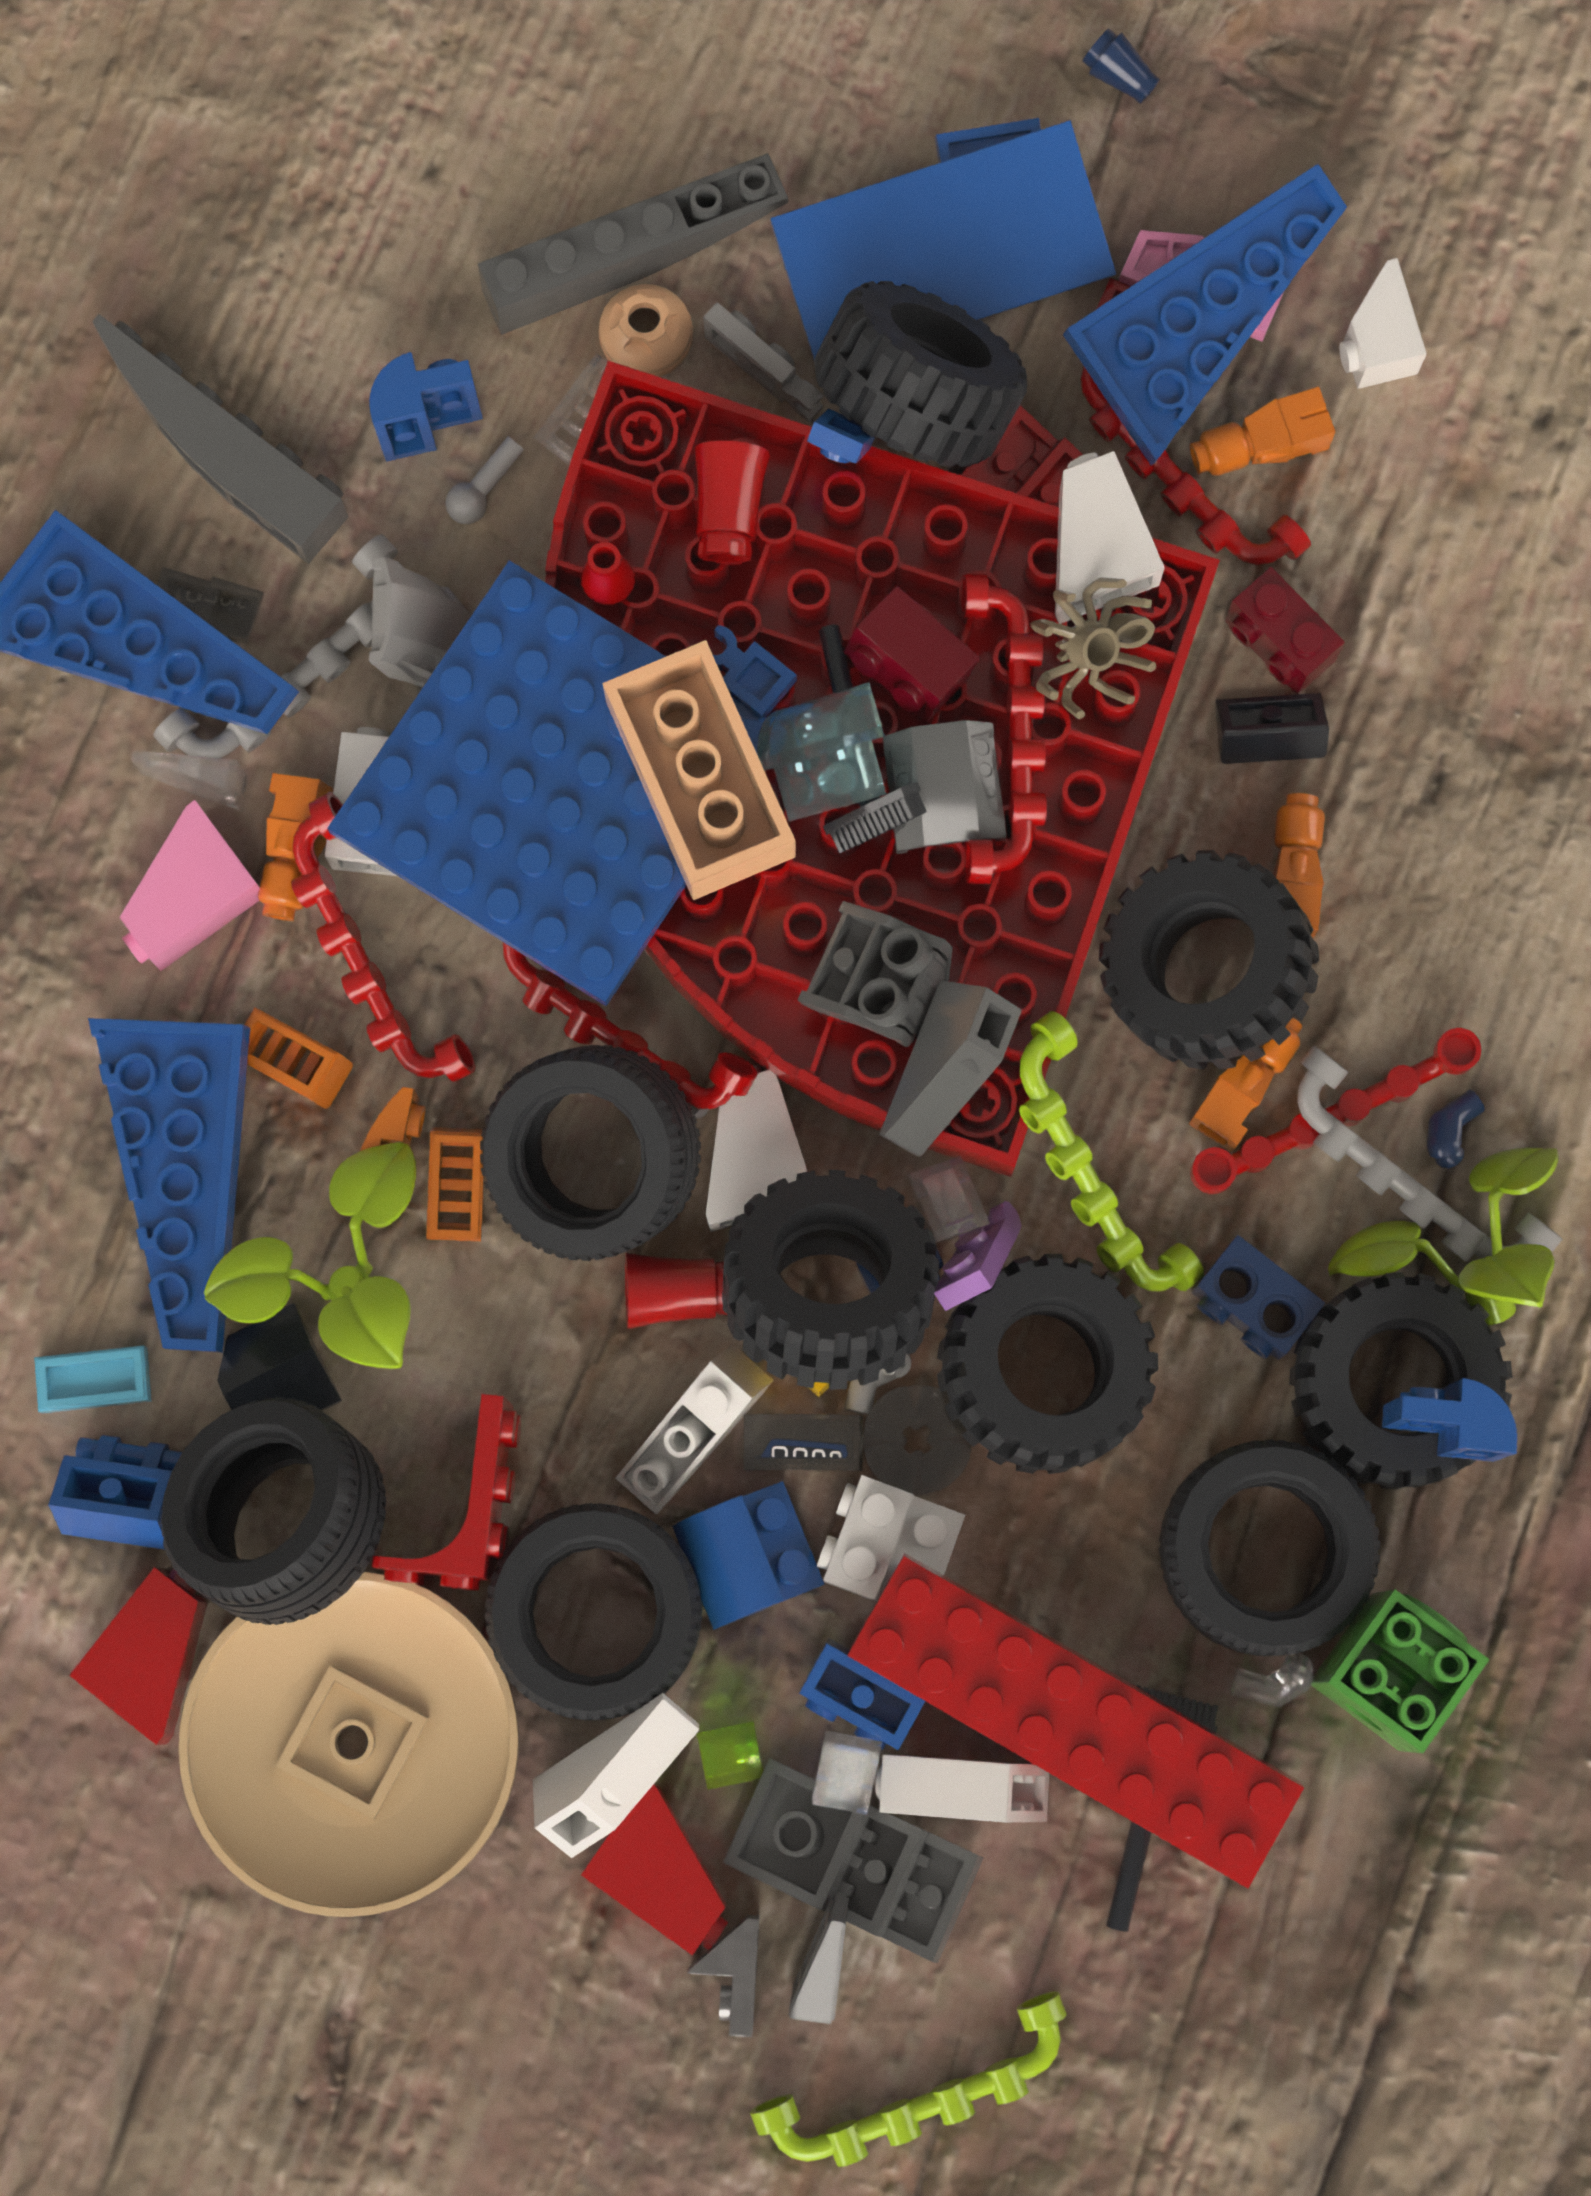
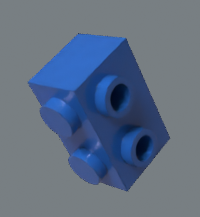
[799,1638,926,1750]

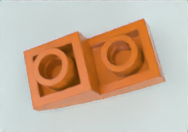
[360,1087,426,1151]

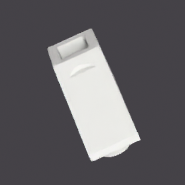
[616,1344,774,1515]
[533,1693,699,1858]

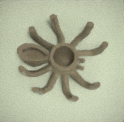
[1030,577,1156,719]

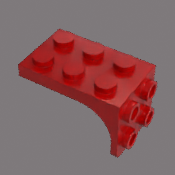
[371,1394,521,1591]

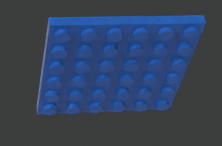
[327,560,785,1006]

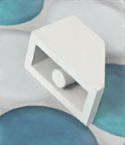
[1339,258,1427,389]

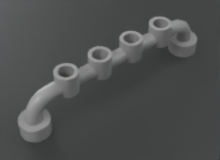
[153,534,398,761]
[1297,1045,1563,1262]

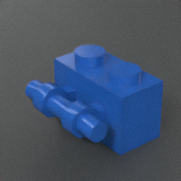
[48,1435,182,1550]

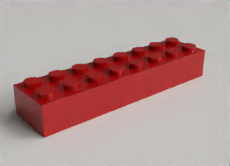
[847,1553,1304,1889]

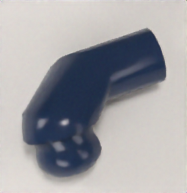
[1426,1089,1485,1168]

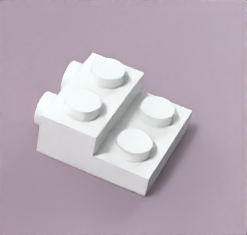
[817,1475,965,1602]

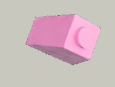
[119,800,260,971]

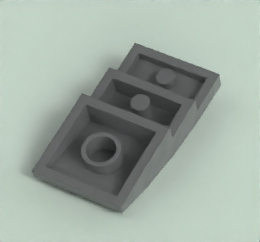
[723,1758,984,1963]

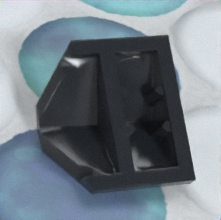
[217,1303,342,1411]

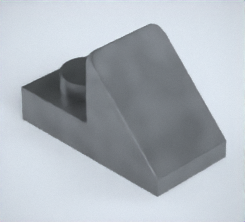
[687,1915,760,2037]

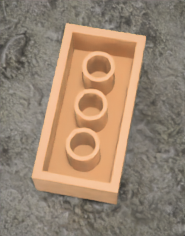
[602,640,796,900]

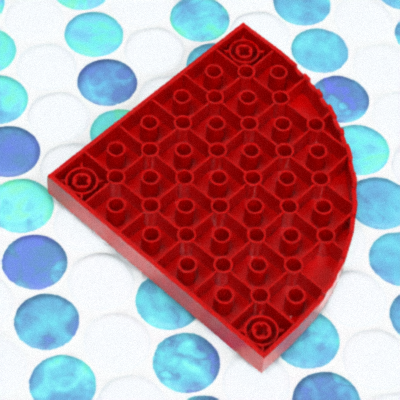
[545,360,1220,1177]

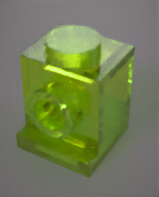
[697,1721,763,1790]

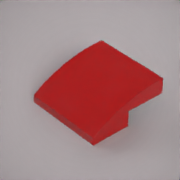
[959,405,1083,507]

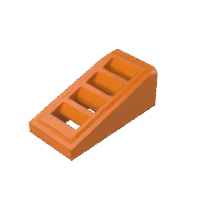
[244,1007,353,1109]
[426,1127,485,1242]

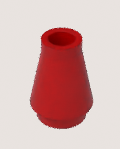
[581,542,635,605]

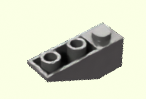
[879,980,1022,1156]

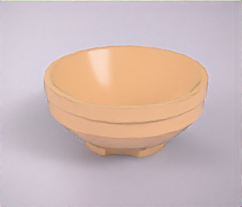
[599,284,693,377]

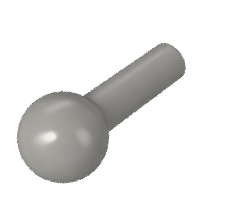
[445,436,524,524]

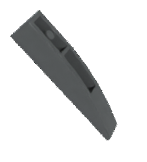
[478,153,788,335]
[92,314,348,564]

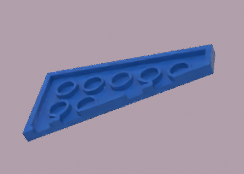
[1062,164,1347,466]
[0,510,299,734]
[88,1018,250,1353]

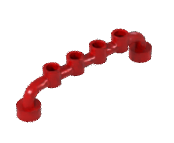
[1080,366,1311,565]
[961,574,1047,884]
[291,792,476,1082]
[503,942,758,1109]
[1190,1028,1482,1194]

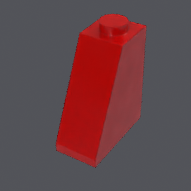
[69,1567,208,1745]
[581,1783,729,1956]

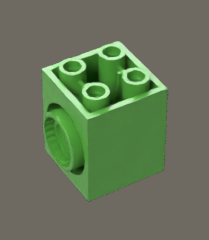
[1309,1589,1490,1753]

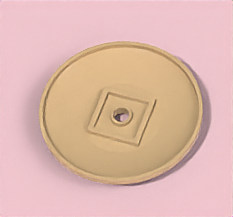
[179,1572,519,1917]

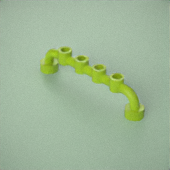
[1019,1011,1204,1291]
[750,1992,1067,2167]

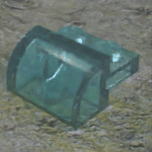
[757,683,887,821]

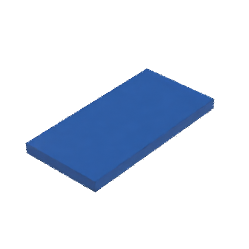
[770,120,1116,363]

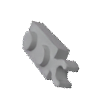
[703,302,823,422]

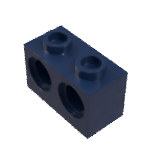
[1191,1234,1326,1360]

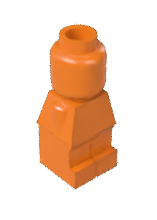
[1189,386,1336,476]
[258,773,334,921]
[1273,793,1325,938]
[1188,1018,1303,1152]

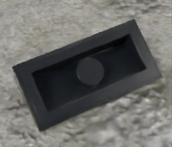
[1215,693,1329,764]

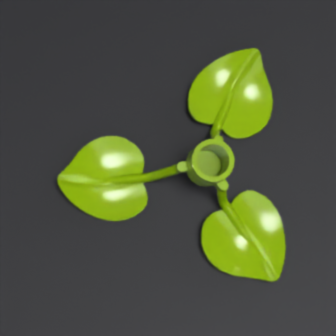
[204,1142,416,1369]
[1328,1147,1559,1325]

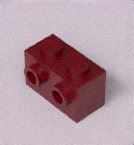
[1225,567,1345,694]
[844,586,980,723]

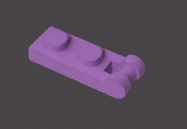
[934,1201,1021,1311]

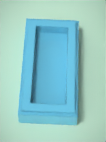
[34,1345,152,1414]

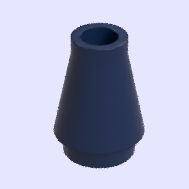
[1082,28,1160,104]

